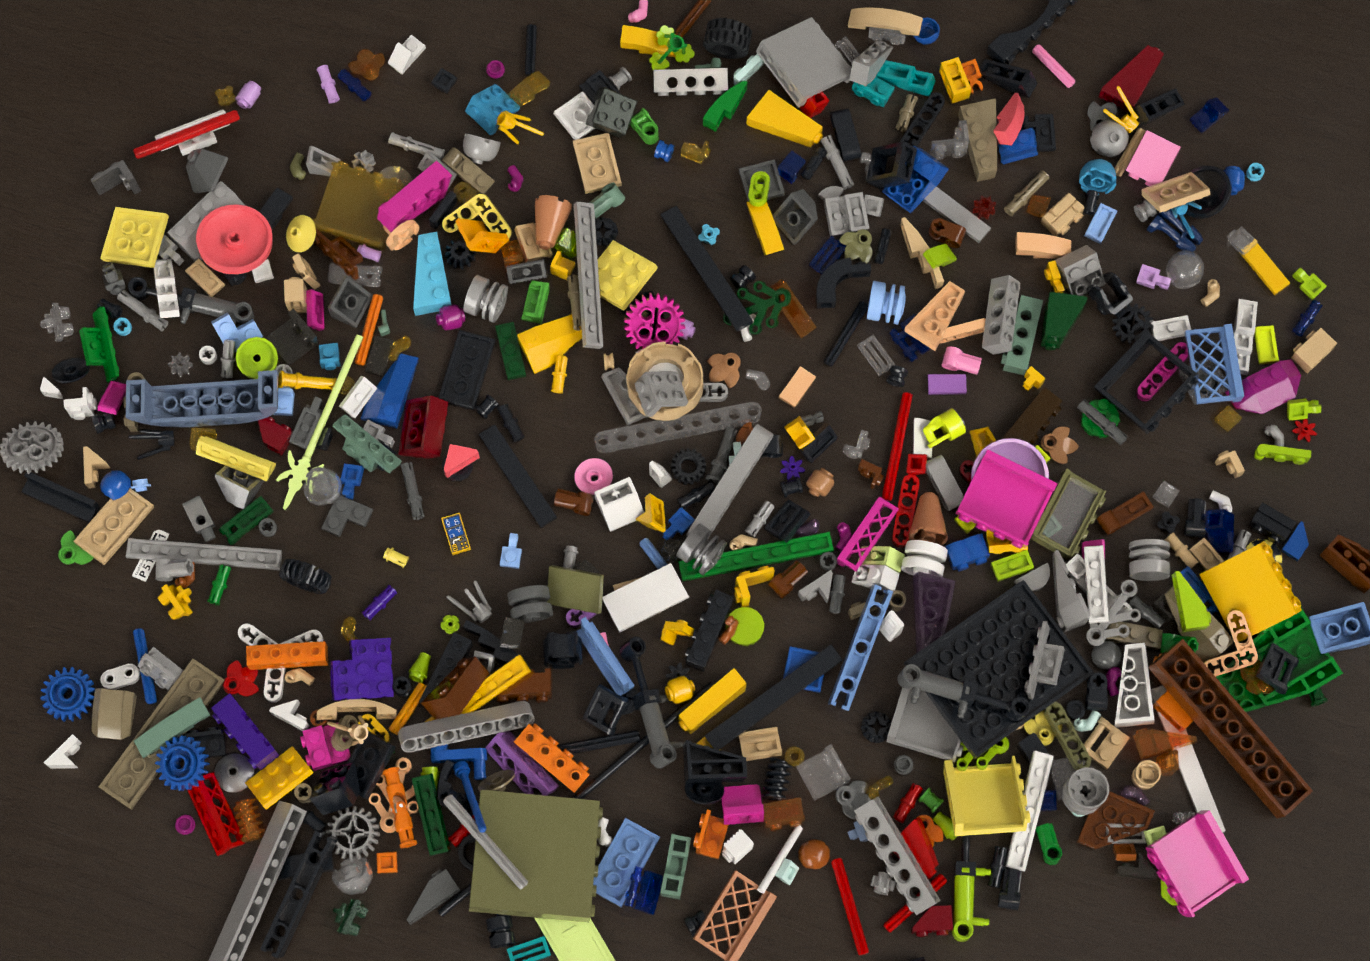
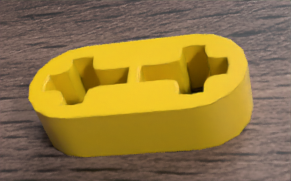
[358,714,390,742]

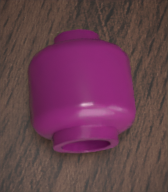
[436,304,465,331]

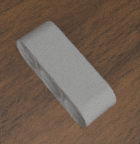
[926,455,964,511]

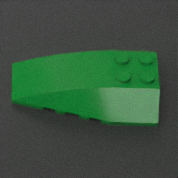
[1216,608,1343,712]

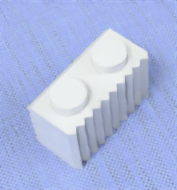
[722,829,754,864]

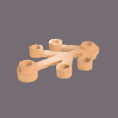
[369,757,419,833]

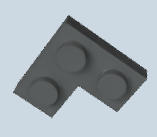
[321,494,373,538]

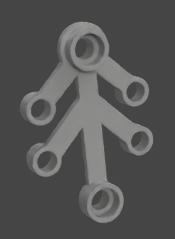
[1086,580,1141,646]

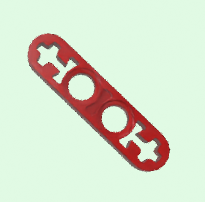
[892,474,919,548]

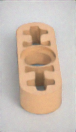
[939,318,986,344]

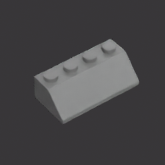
[168,181,245,261]

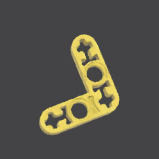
[442,194,512,239]

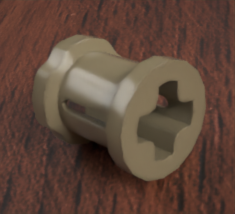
[294,783,313,804]

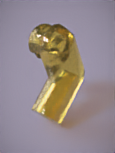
[388,336,411,361]
[341,617,358,643]
[867,776,893,799]

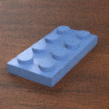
[593,818,660,907]

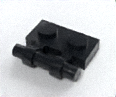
[1021,114,1056,152]

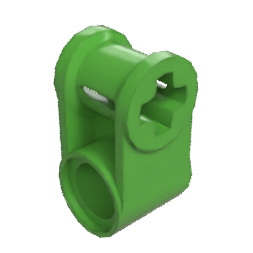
[630,108,659,145]

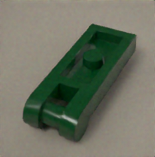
[219,496,274,545]

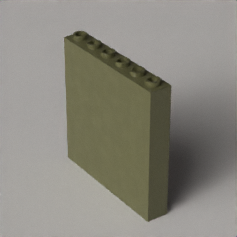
[469,789,603,923]

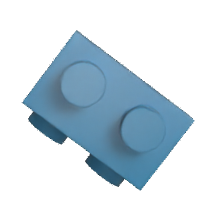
[465,84,520,135]

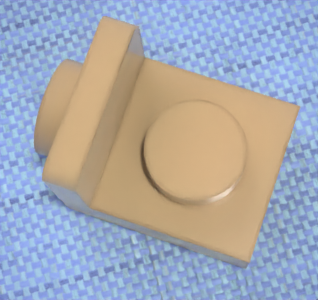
[1215,450,1245,478]

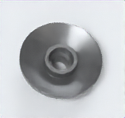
[214,753,254,793]

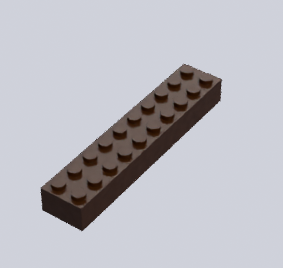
[1148,639,1313,819]

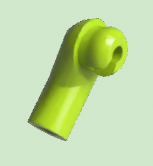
[1161,880,1178,905]

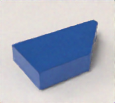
[1281,521,1309,562]

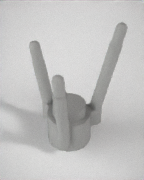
[447,581,492,623]

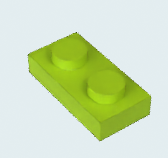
[991,550,1034,582]

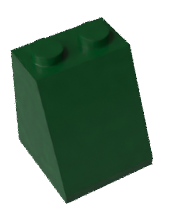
[1040,292,1088,350]

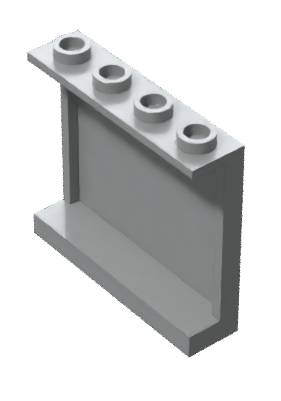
[756,17,852,108]
[887,673,964,762]

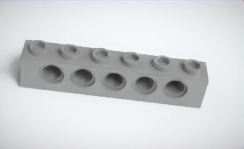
[854,796,940,915]

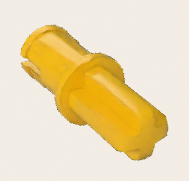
[551,355,568,394]

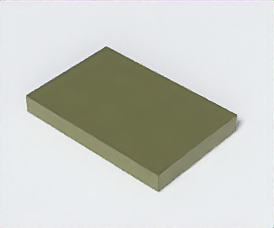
[547,565,604,614]

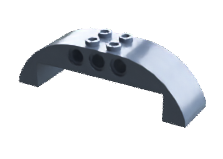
[126,370,278,427]

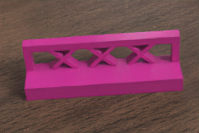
[837,497,899,572]

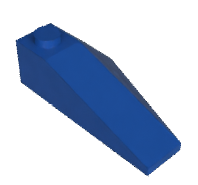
[361,353,419,429]

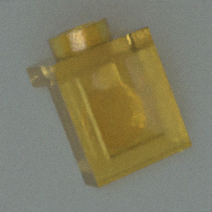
[681,140,711,164]

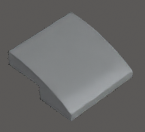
[823,192,869,237]

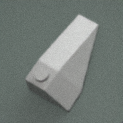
[1052,550,1090,632]

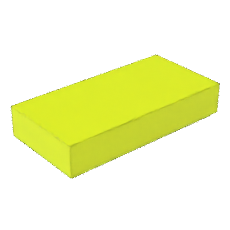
[1254,325,1279,365]

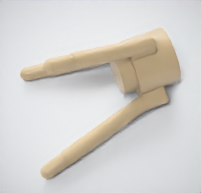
[327,715,368,746]

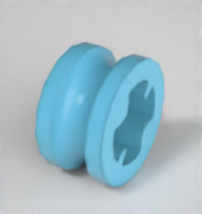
[1246,163,1265,181]
[113,318,132,336]

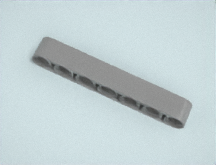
[686,424,774,539]
[398,701,535,752]

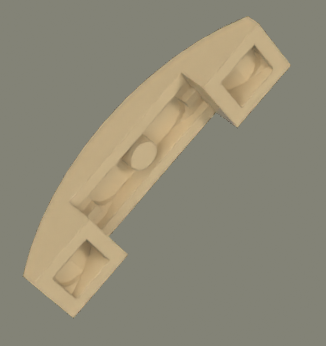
[848,8,923,36]
[316,699,396,720]

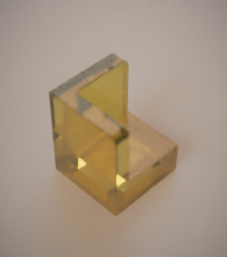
[190,428,217,451]

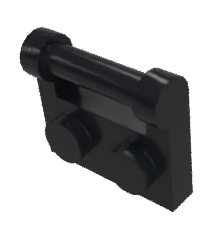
[1256,642,1299,694]
[582,684,630,735]

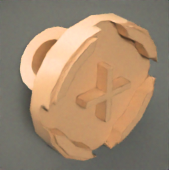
[383,220,419,251]

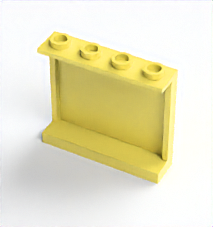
[943,756,1030,836]

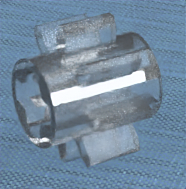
[168,352,193,378]

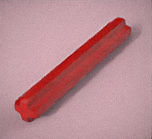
[883,874,947,932]

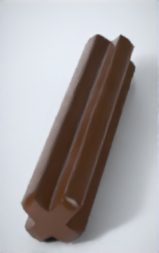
[674,0,711,38]

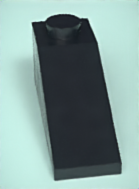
[979,59,1038,98]
[1127,88,1185,130]

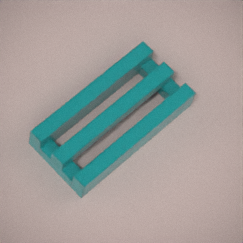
[507,936,551,961]

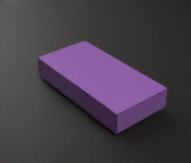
[928,374,967,395]

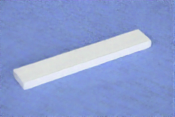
[1005,751,1054,872]

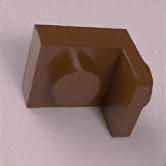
[858,459,884,490]

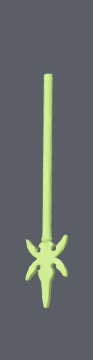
[276,334,363,510]

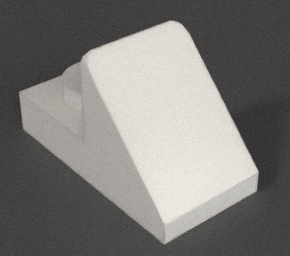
[388,35,426,74]
[269,700,309,731]
[44,734,82,769]

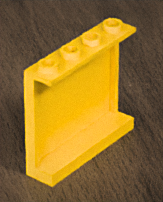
[1199,541,1302,642]

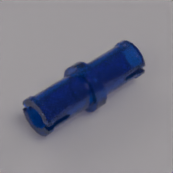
[338,69,372,101]
[1292,300,1323,337]

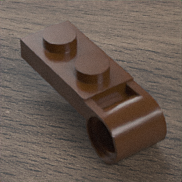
[1096,491,1154,536]

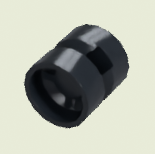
[486,915,516,948]

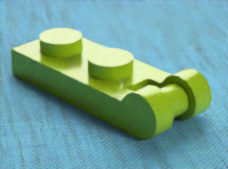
[1254,444,1311,465]

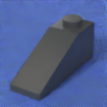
[407,869,461,925]

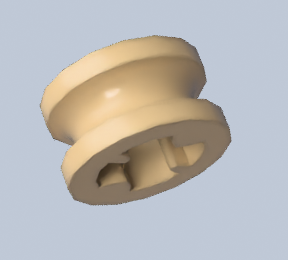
[604,353,614,370]

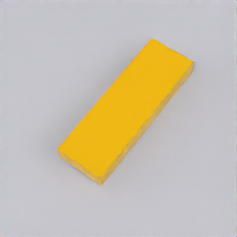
[1239,240,1290,296]

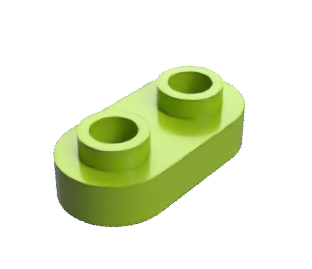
[748,171,770,207]

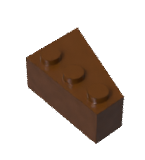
[1320,535,1370,594]
[421,657,489,720]

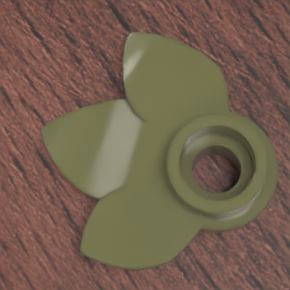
[839,229,873,264]

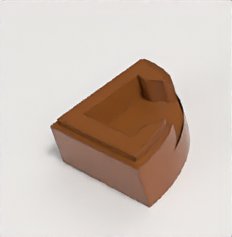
[736,422,753,444]

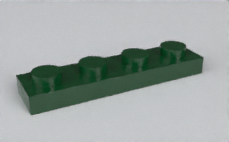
[412,773,451,856]

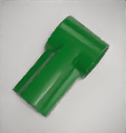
[1160,633,1199,654]
[1035,823,1062,865]

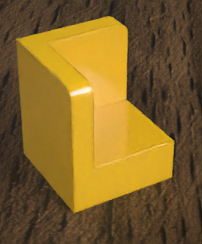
[550,251,576,280]
[785,416,815,449]

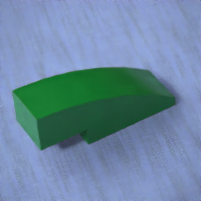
[703,80,748,132]

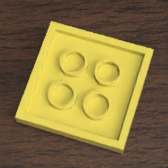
[100,207,169,268]
[598,240,658,311]

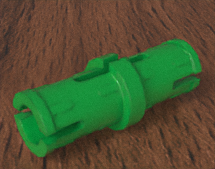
[207,565,232,605]

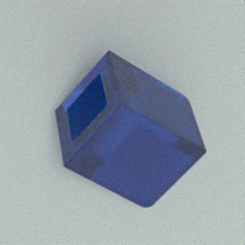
[778,150,806,184]

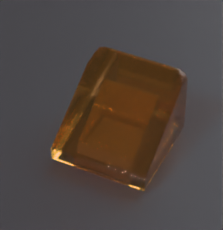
[1026,195,1051,218]

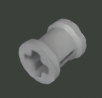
[608,67,632,90]

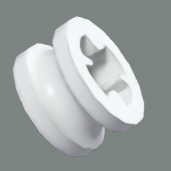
[199,346,217,365]

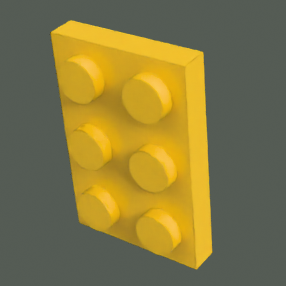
[245,746,313,810]

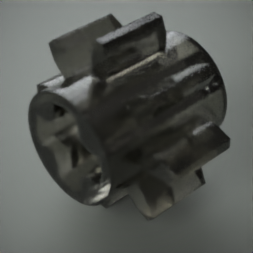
[661,537,683,563]

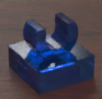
[1040,790,1057,811]

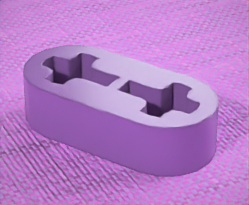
[566,609,596,628]

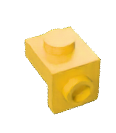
[661,620,695,645]

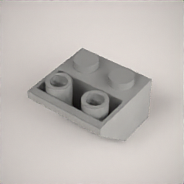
[1055,245,1106,296]

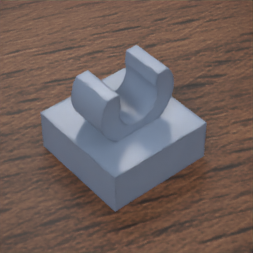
[848,821,869,842]

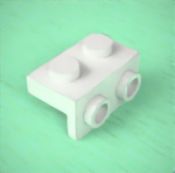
[64,387,97,420]

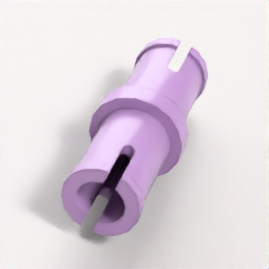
[317,65,340,103]

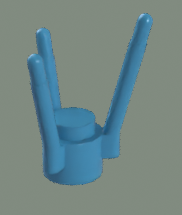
[1172,201,1202,238]

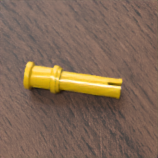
[278,371,337,390]

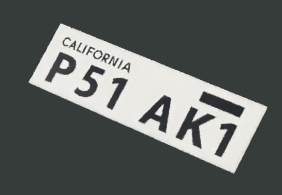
[132,530,169,582]

